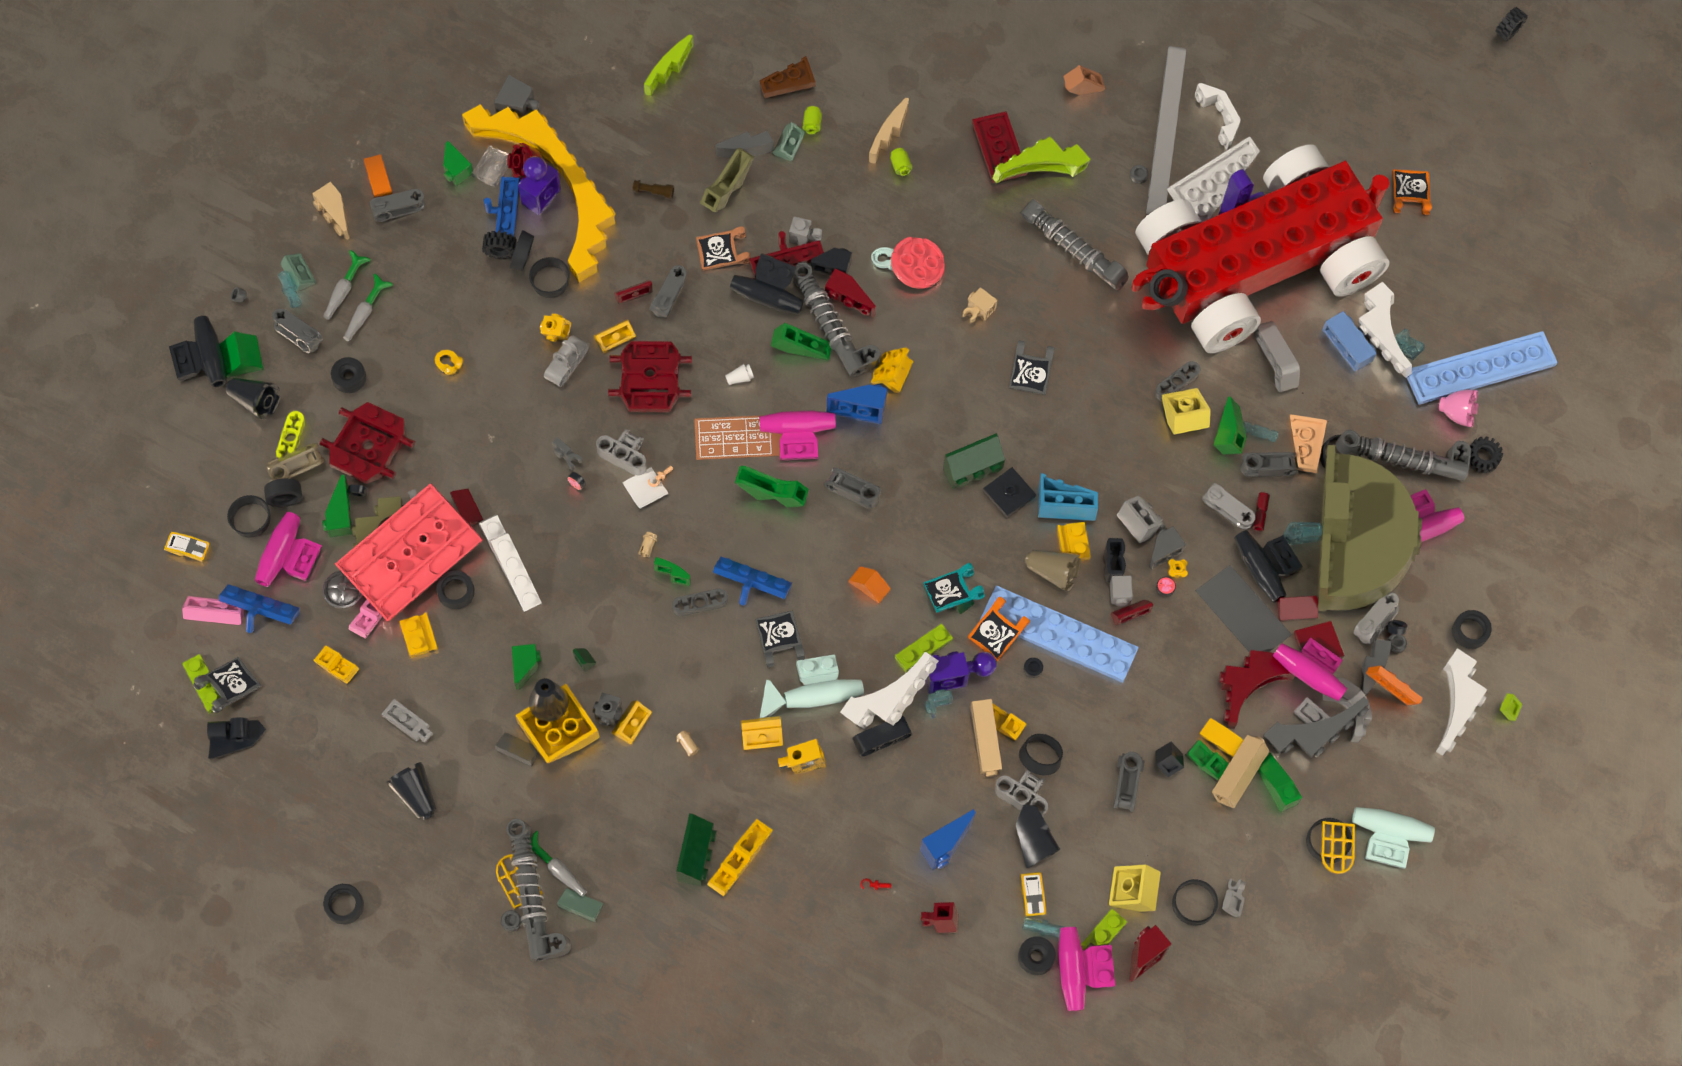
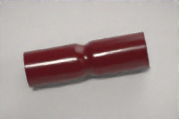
[1252,492,1270,531]

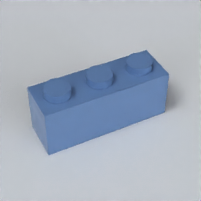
[1322,311,1377,372]

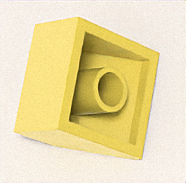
[1162,388,1210,434]
[1109,864,1161,912]

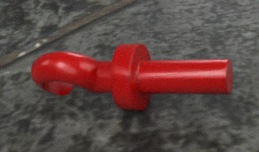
[860,878,892,890]

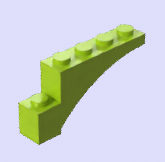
[992,136,1091,183]

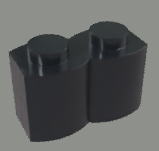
[1104,538,1126,582]

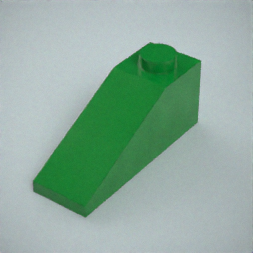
[771,323,831,360]
[322,475,353,538]
[1258,752,1302,812]

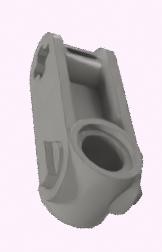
[1202,483,1255,530]
[1354,592,1399,644]

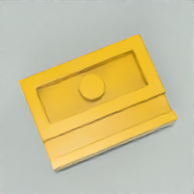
[1057,522,1091,561]
[399,612,438,658]
[741,716,783,750]

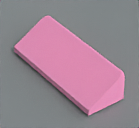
[182,596,244,625]

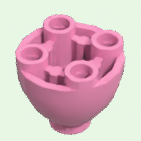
[1439,389,1479,427]

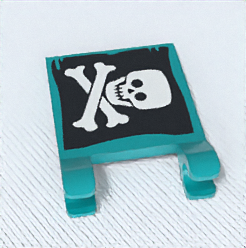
[923,563,985,613]

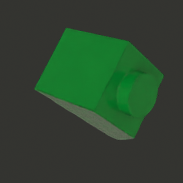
[443,141,473,186]
[512,644,541,690]

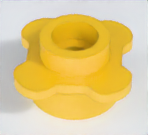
[1168,559,1188,578]

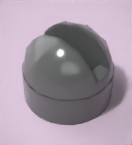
[231,287,247,303]

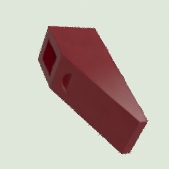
[825,268,876,317]

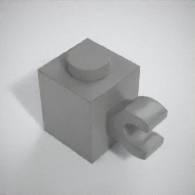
[789,217,822,245]

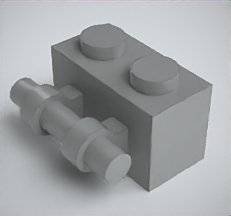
[1117,495,1166,543]

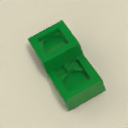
[654,557,691,586]
[1185,740,1229,780]

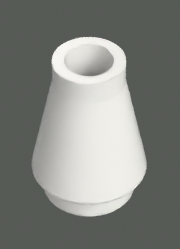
[725,364,754,385]

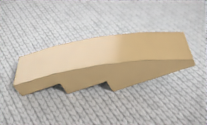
[869,98,909,164]

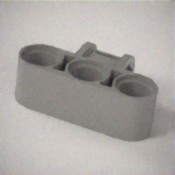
[544,335,589,387]
[596,429,647,476]
[995,770,1048,818]

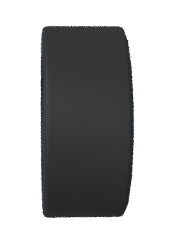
[1149,269,1188,307]
[264,478,302,507]
[436,570,475,609]
[1452,610,1492,649]
[323,883,364,925]

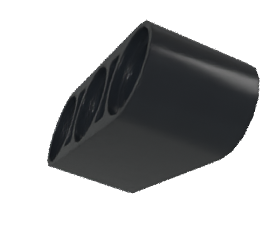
[852,716,912,757]

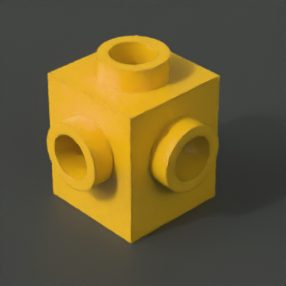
[540,314,572,342]

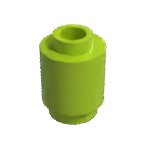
[803,106,822,134]
[890,148,913,176]

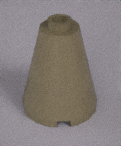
[1025,550,1081,592]

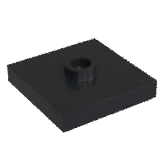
[983,467,1036,518]

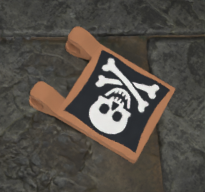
[696,226,750,271]

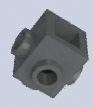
[592,692,623,726]

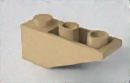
[312,182,350,240]

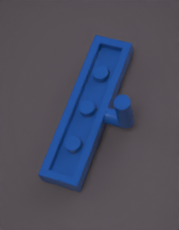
[484,177,520,236]
[713,556,792,606]
[219,584,300,633]

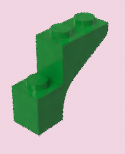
[735,466,809,508]

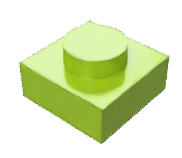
[1500,693,1523,721]

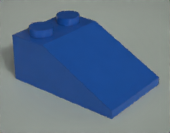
[826,384,887,424]
[920,809,976,870]

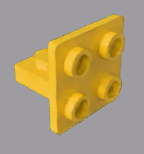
[871,347,913,393]

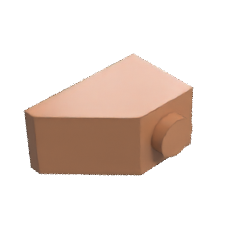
[1063,65,1105,95]

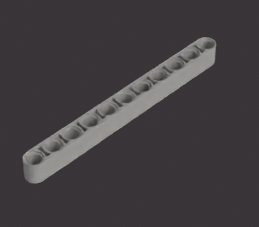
[1146,46,1186,215]

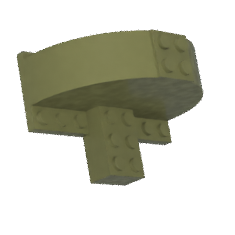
[1318,445,1422,612]

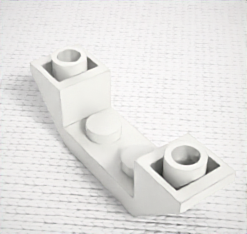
[1195,83,1241,150]

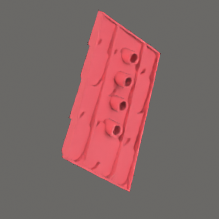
[335,483,484,621]

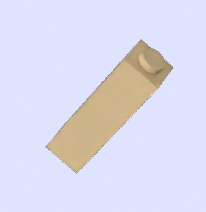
[970,699,1002,777]
[1212,735,1269,808]

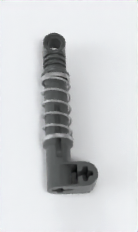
[1020,199,1129,291]
[793,262,880,377]
[1336,430,1471,481]
[506,819,571,962]

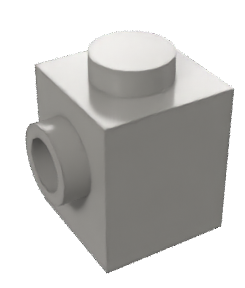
[1110,576,1133,607]

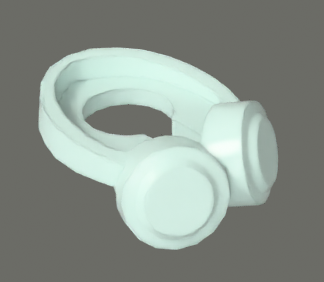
[871,247,894,271]

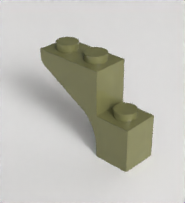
[700,148,754,212]
[352,496,403,548]

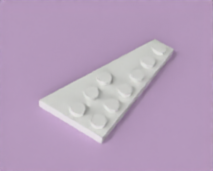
[1167,136,1260,222]

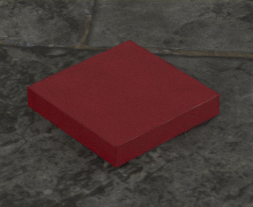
[1294,621,1345,659]

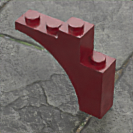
[1219,650,1295,729]

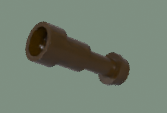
[633,180,674,200]

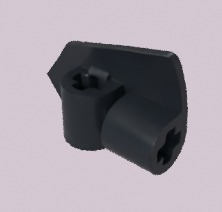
[207,717,266,760]
[1016,805,1060,868]

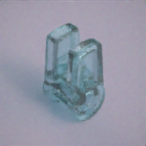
[1283,522,1322,545]

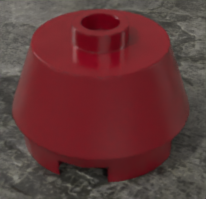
[507,143,542,179]

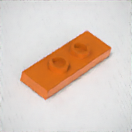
[1366,666,1422,705]

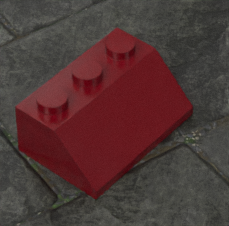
[1129,925,1172,982]

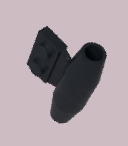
[730,253,804,314]
[169,316,226,388]
[1234,530,1303,603]

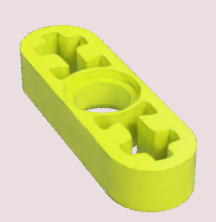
[276,411,305,458]

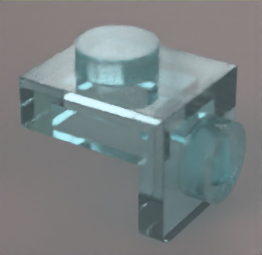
[1395,328,1425,360]
[925,689,953,719]

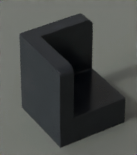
[1155,741,1184,777]

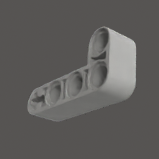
[1254,321,1300,392]

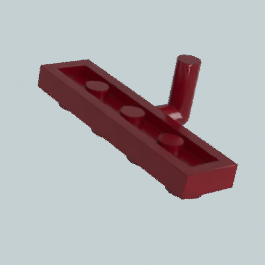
[749,231,824,277]

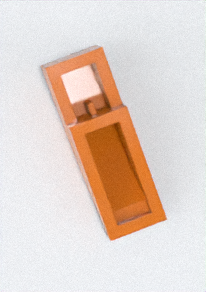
[363,154,392,198]

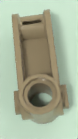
[266,443,325,480]

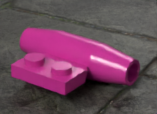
[759,410,836,460]
[1410,489,1465,542]
[255,512,322,587]
[1273,638,1348,701]
[1058,927,1115,1011]

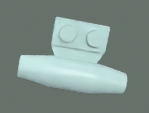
[784,654,864,708]
[1352,807,1435,869]

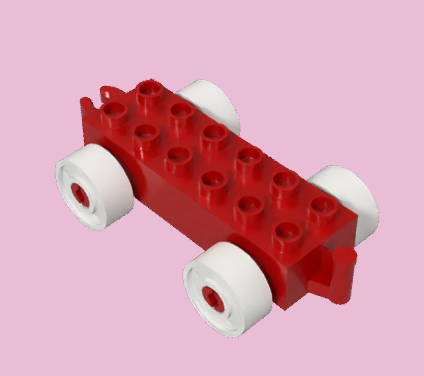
[1131,145,1390,353]

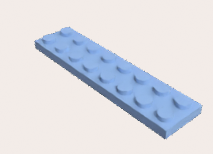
[1407,331,1558,405]
[980,585,1139,683]

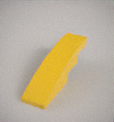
[708,819,773,896]

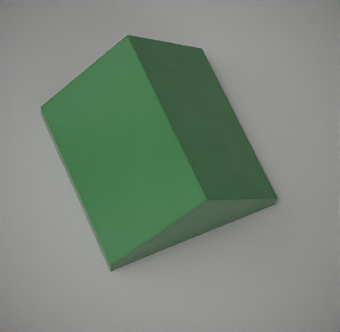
[220,331,264,378]

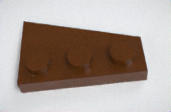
[759,56,816,98]

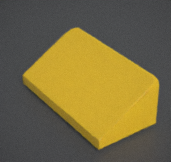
[593,320,636,353]
[611,701,652,744]

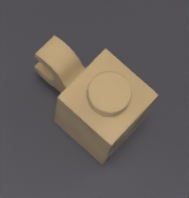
[962,287,998,323]

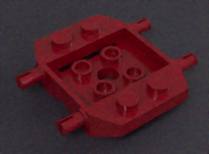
[608,341,692,412]
[319,402,415,484]

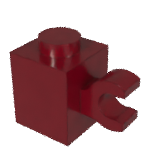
[921,902,959,933]

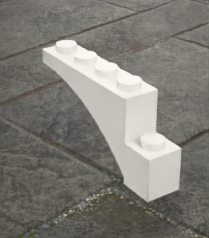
[1358,282,1412,378]
[478,515,542,612]
[1436,648,1488,756]
[840,652,938,729]

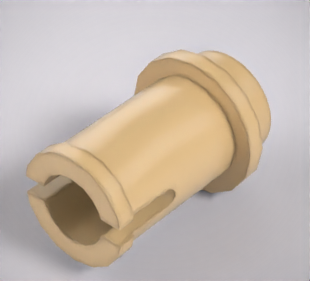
[638,532,658,558]
[676,730,700,756]

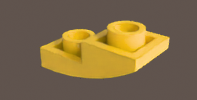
[1199,718,1244,757]

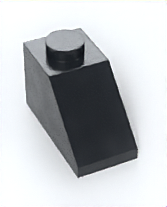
[811,248,852,276]

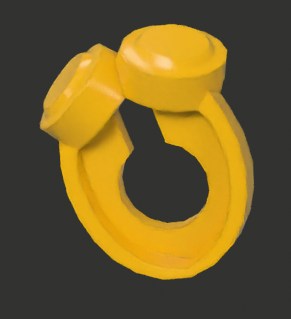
[435,350,463,375]

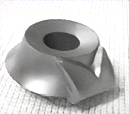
[323,570,363,608]

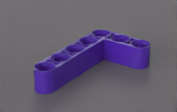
[1218,169,1265,215]

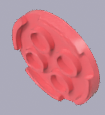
[891,237,945,289]

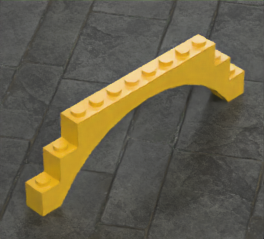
[462,104,616,283]

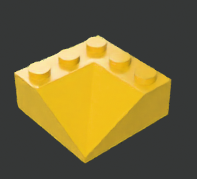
[515,684,600,764]

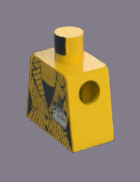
[778,739,826,774]

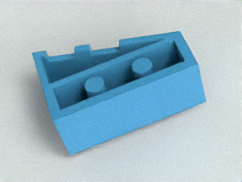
[1038,473,1098,521]

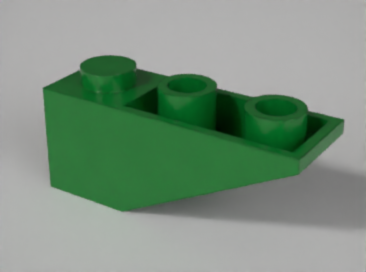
[1214,396,1247,455]

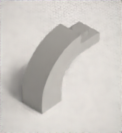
[1323,677,1372,743]

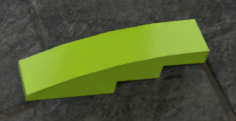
[644,34,693,96]

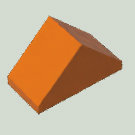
[848,566,891,604]

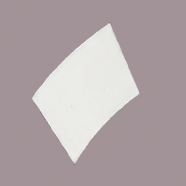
[622,467,668,509]

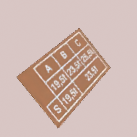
[694,415,782,460]

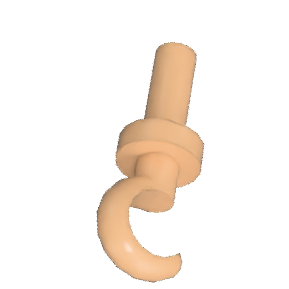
[648,466,673,487]

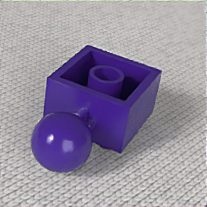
[518,156,561,215]
[925,651,997,694]

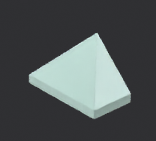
[760,680,786,718]

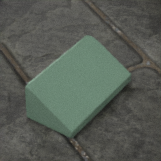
[772,122,806,161]
[281,253,316,292]
[557,888,603,922]

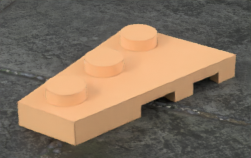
[1290,414,1327,473]

